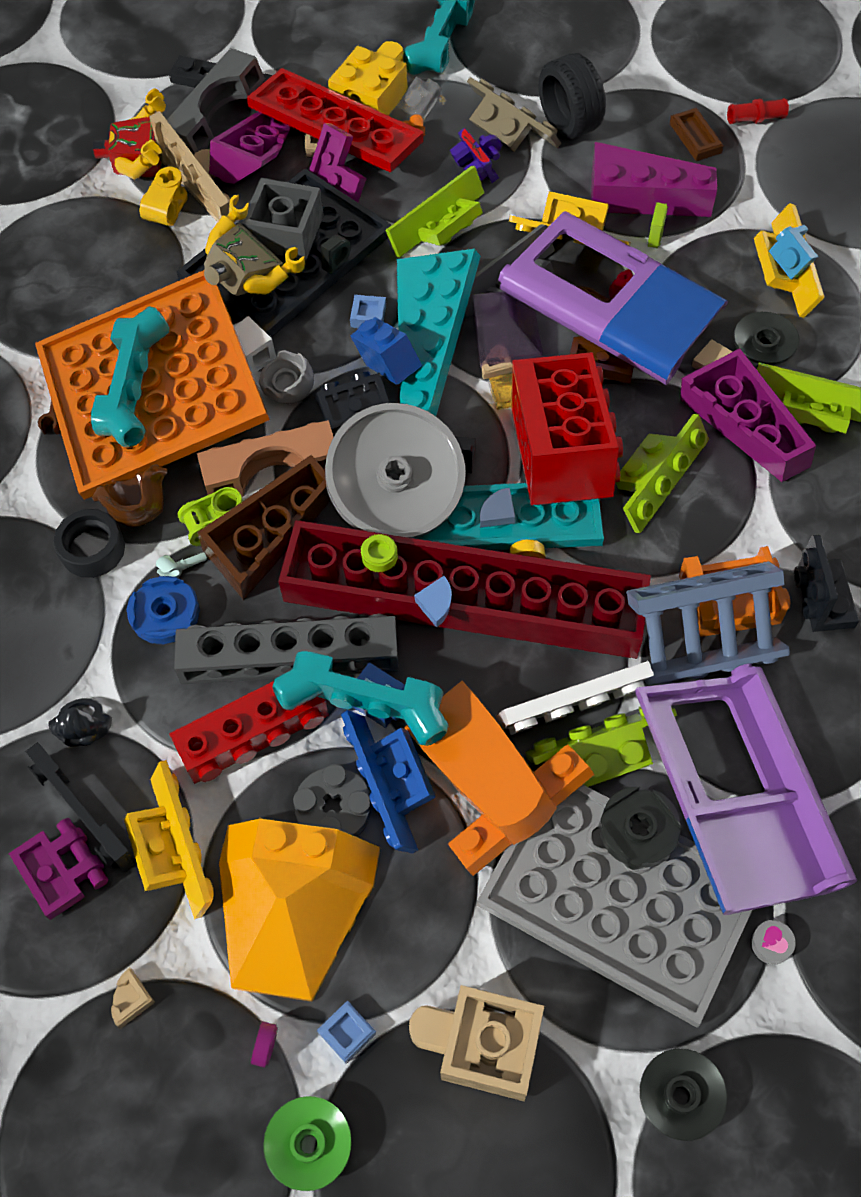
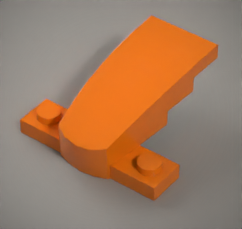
[405,681,595,876]

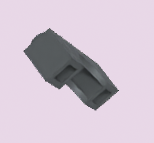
[167,48,265,155]

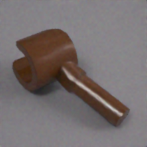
[37,400,61,435]

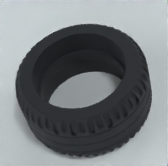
[538,53,606,139]

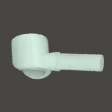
[156,552,207,578]

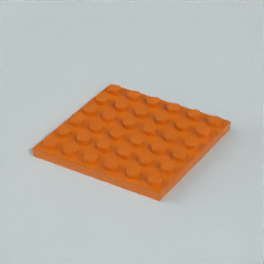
[35,270,270,500]

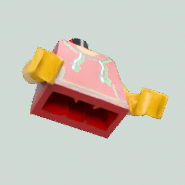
[93,88,166,179]

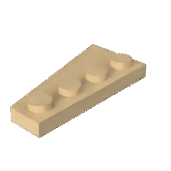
[149,111,230,222]

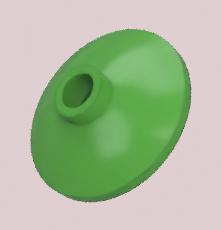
[264,1096,352,1191]

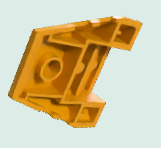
[219,819,380,1002]

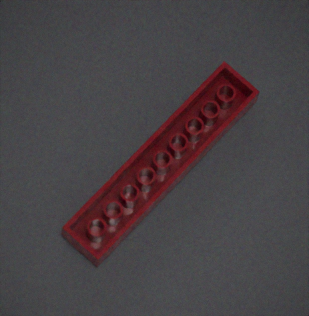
[278,520,651,659]

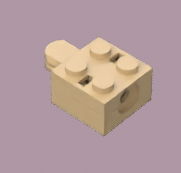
[409,985,544,1102]

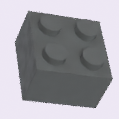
[242,178,324,260]

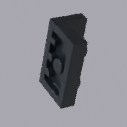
[315,371,389,431]

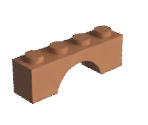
[197,420,334,496]

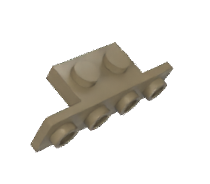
[467,77,561,152]

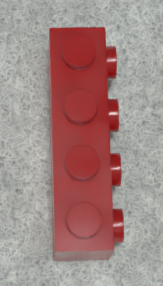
[169,681,329,784]

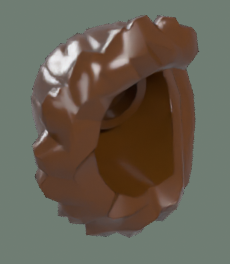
[92,464,167,527]

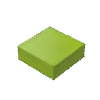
[647,202,668,248]

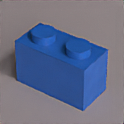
[350,317,422,385]

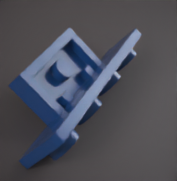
[341,710,436,853]

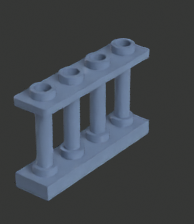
[627,561,790,686]

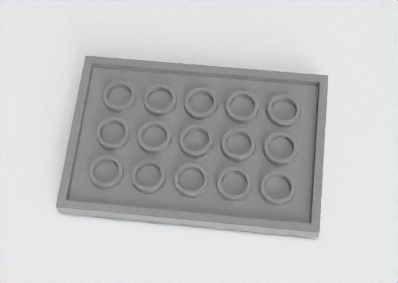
[477,785,752,1028]

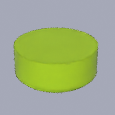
[361,534,398,572]

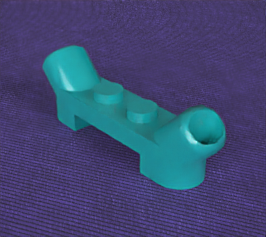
[403,0,475,76]
[91,306,170,447]
[272,651,449,746]

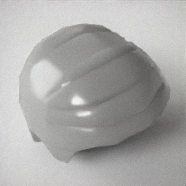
[259,350,314,404]

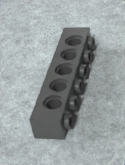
[174,614,399,684]

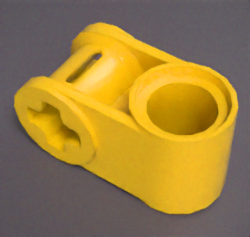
[139,167,188,226]

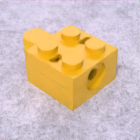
[328,41,408,115]

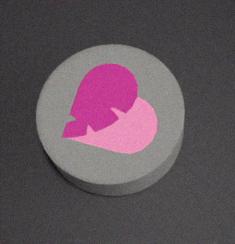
[751,920,795,965]

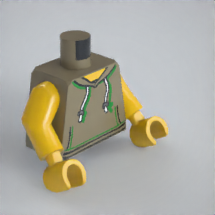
[204,195,305,296]

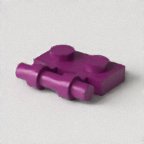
[8,818,109,920]

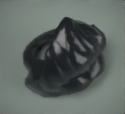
[48,698,112,747]

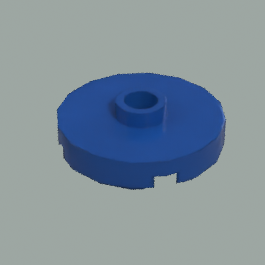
[126,576,200,644]

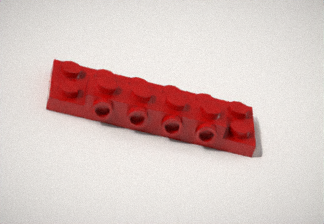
[247,68,424,173]

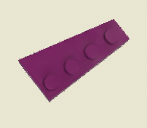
[591,142,717,217]
[681,348,816,482]

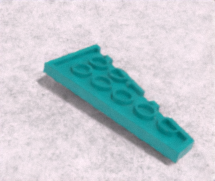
[397,249,481,416]

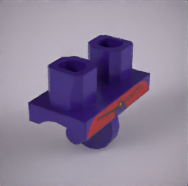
[449,128,502,183]

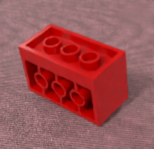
[511,352,623,505]

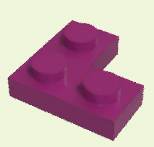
[309,123,367,202]

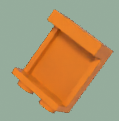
[679,546,791,637]

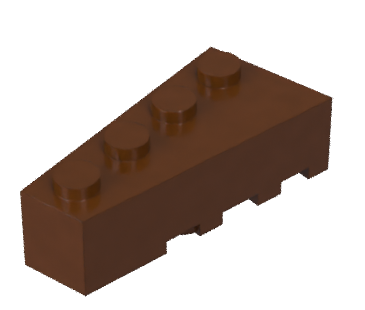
[197,455,331,600]

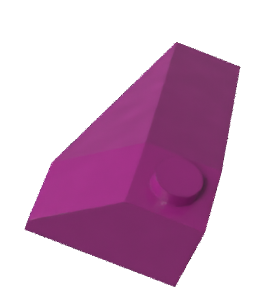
[209,111,291,184]

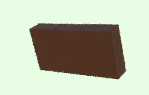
[669,108,724,161]

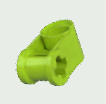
[177,487,243,546]

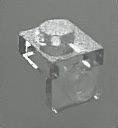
[397,76,447,121]

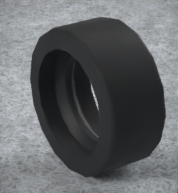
[53,509,125,578]

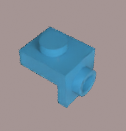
[769,225,818,280]

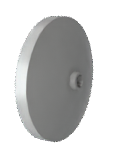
[325,403,465,539]

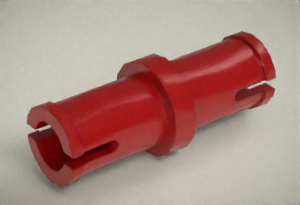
[727,98,789,124]

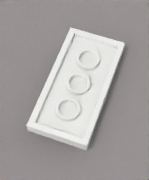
[494,661,654,735]

